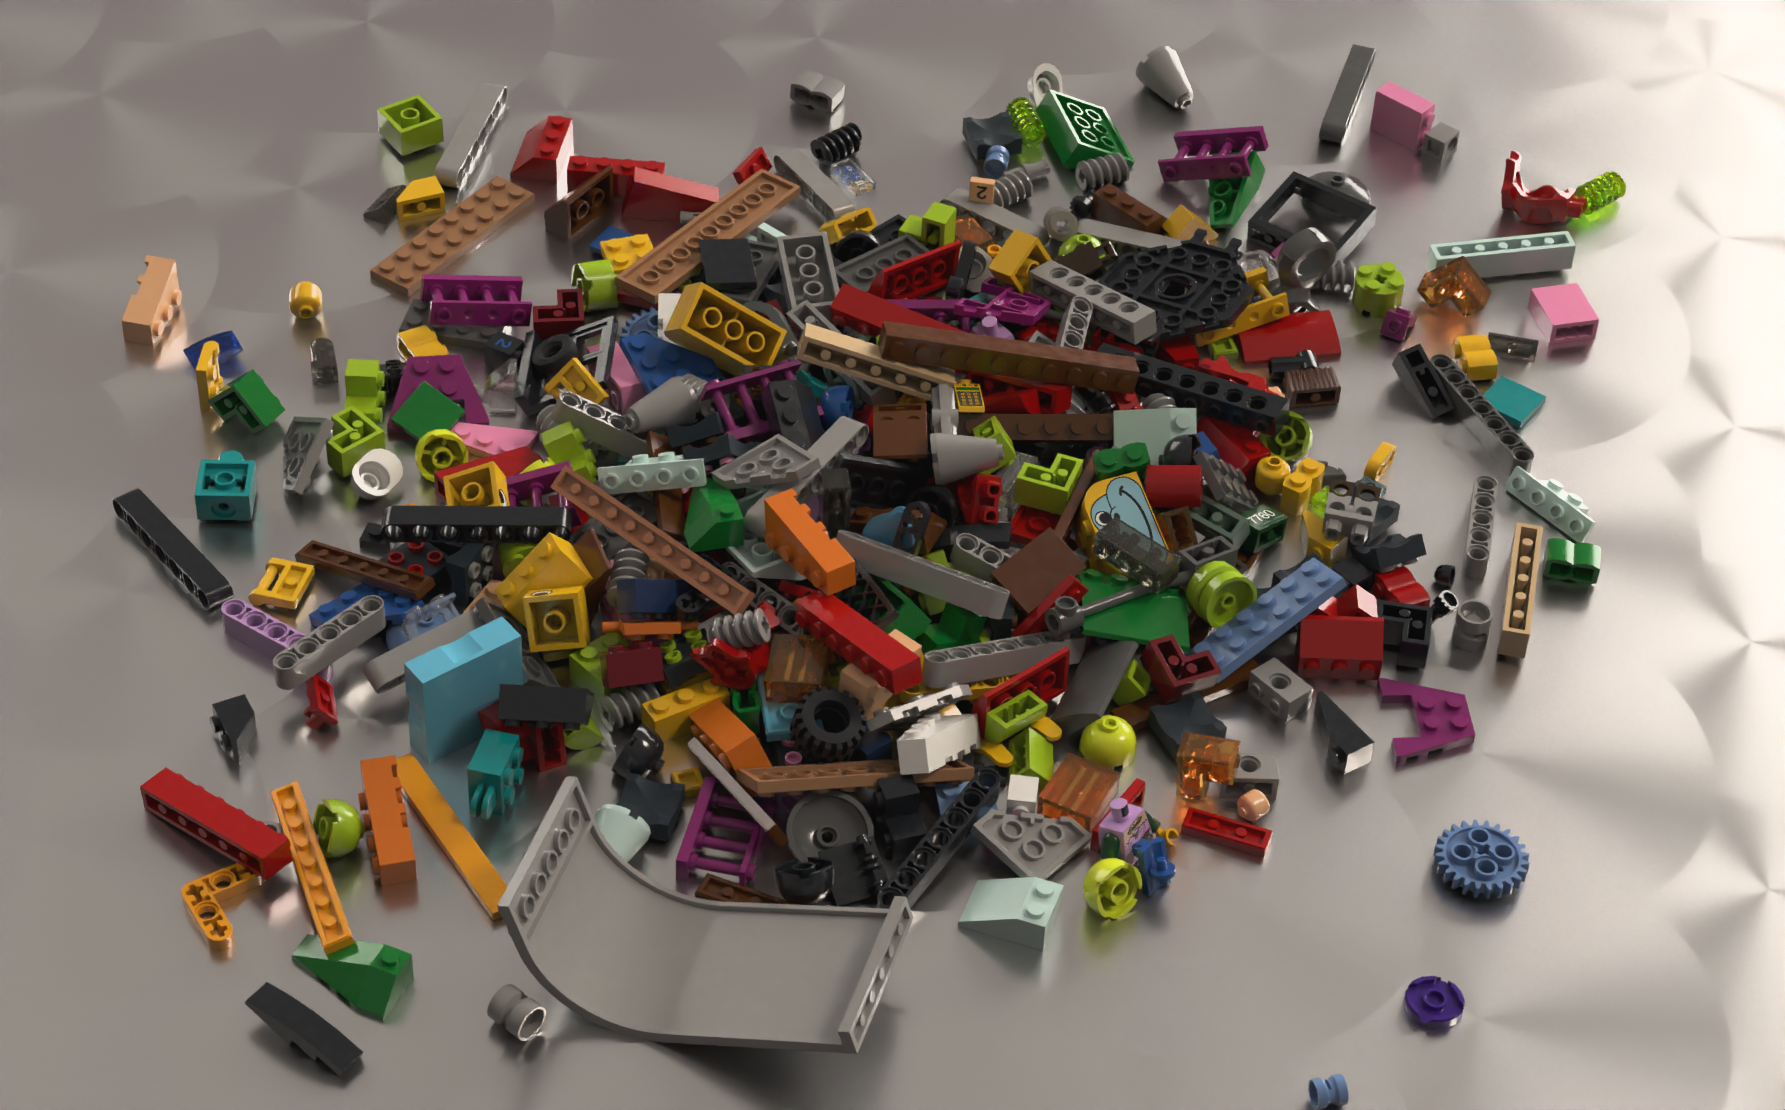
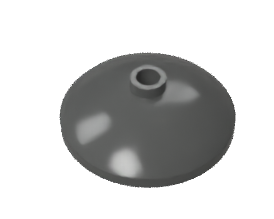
[1299,171,1371,219]
[786,790,874,863]

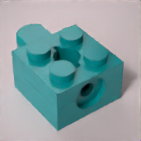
[194,451,257,520]
[467,729,524,820]

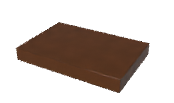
[989,527,1087,617]

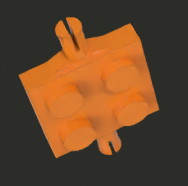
[601,619,698,640]

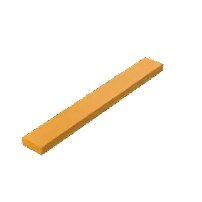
[396,753,508,920]
[270,781,355,955]

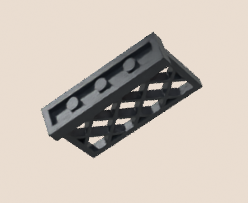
[801,558,900,631]

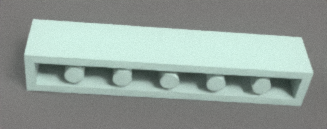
[1426,231,1576,283]

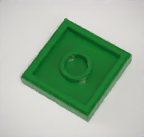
[391,381,465,441]

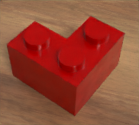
[1309,584,1378,617]

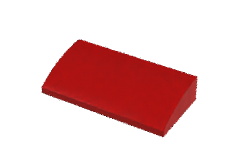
[868,240,961,299]
[1232,310,1342,365]
[971,646,1070,739]

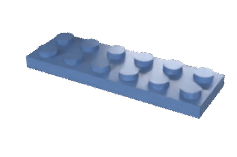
[1185,557,1347,683]

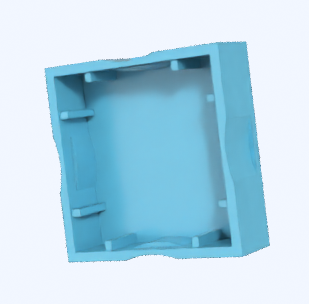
[404,617,523,765]

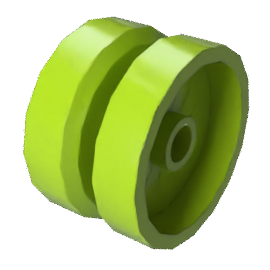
[1186,561,1257,629]

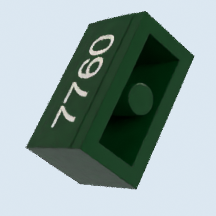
[1240,504,1289,554]

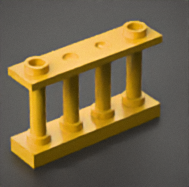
[1180,267,1290,347]

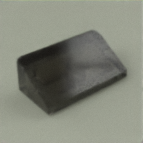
[363,184,406,225]
[1488,332,1539,362]

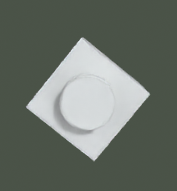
[1006,774,1039,815]

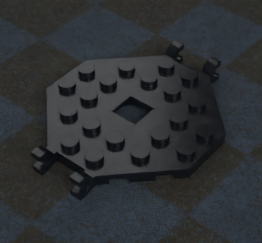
[1098,228,1254,358]

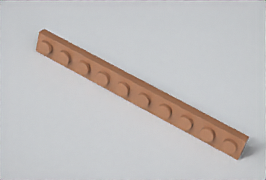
[550,465,755,615]

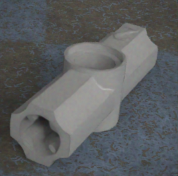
[930,384,959,435]

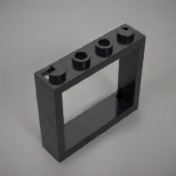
[1247,171,1377,266]

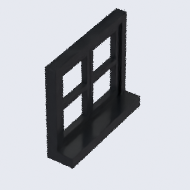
[514,315,619,416]

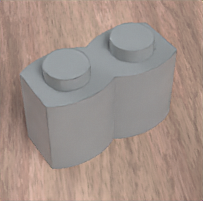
[790,70,845,113]

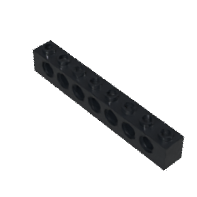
[1096,343,1289,437]

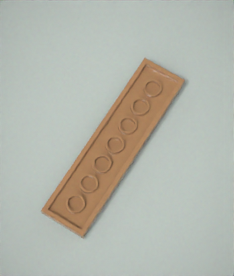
[370,176,535,297]
[737,759,975,797]

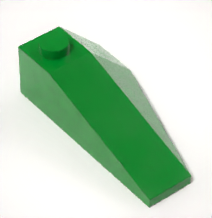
[1208,151,1265,228]
[684,478,744,552]
[292,934,414,1021]

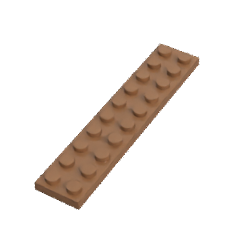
[615,169,801,304]

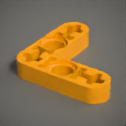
[181,863,265,951]

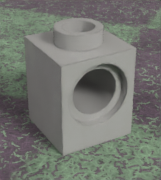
[1422,122,1460,162]

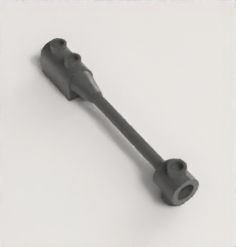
[1045,536,1238,639]

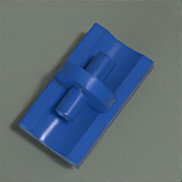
[1131,836,1176,896]

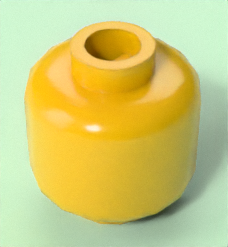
[289,281,322,319]
[1254,456,1290,495]

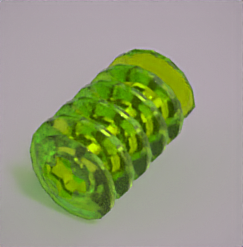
[1005,97,1046,146]
[1576,171,1626,215]

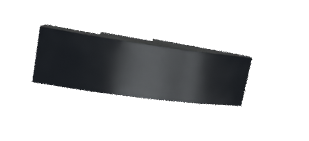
[918,523,1012,562]
[245,982,363,1077]

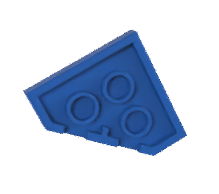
[619,333,723,394]
[309,583,425,627]

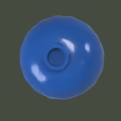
[816,385,856,432]

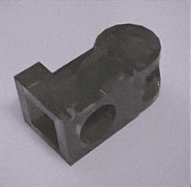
[310,338,339,386]

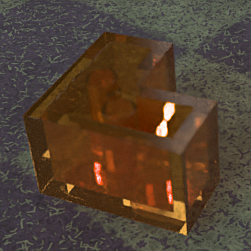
[1417,256,1492,317]
[1176,732,1241,801]

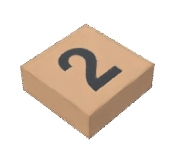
[969,176,995,204]

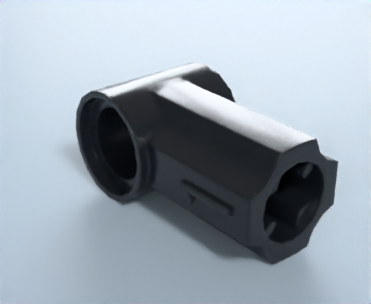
[1268,350,1320,380]

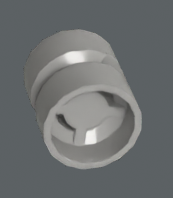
[1452,600,1493,652]
[487,984,546,1041]

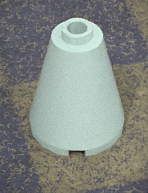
[594,804,651,863]

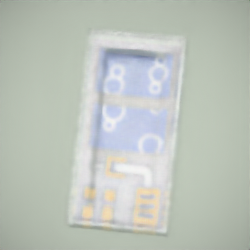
[830,158,876,196]

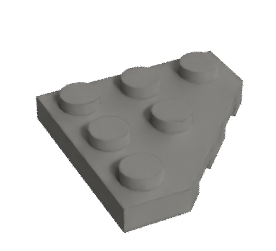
[283,416,334,495]
[711,434,821,490]
[866,682,973,732]
[970,809,1091,880]

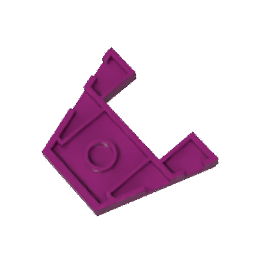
[953,277,1051,326]
[387,354,489,433]
[1377,678,1476,764]

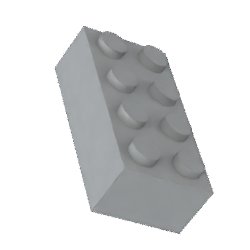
[777,231,839,325]

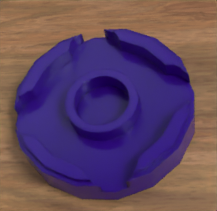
[1403,976,1465,1029]

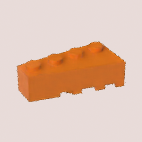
[764,488,856,596]
[689,698,772,798]
[358,755,417,886]

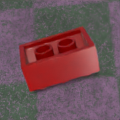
[510,116,573,183]
[1196,415,1271,484]
[1294,615,1384,680]

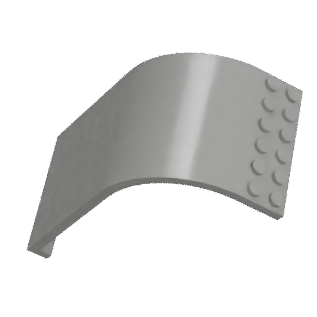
[497,776,913,1054]

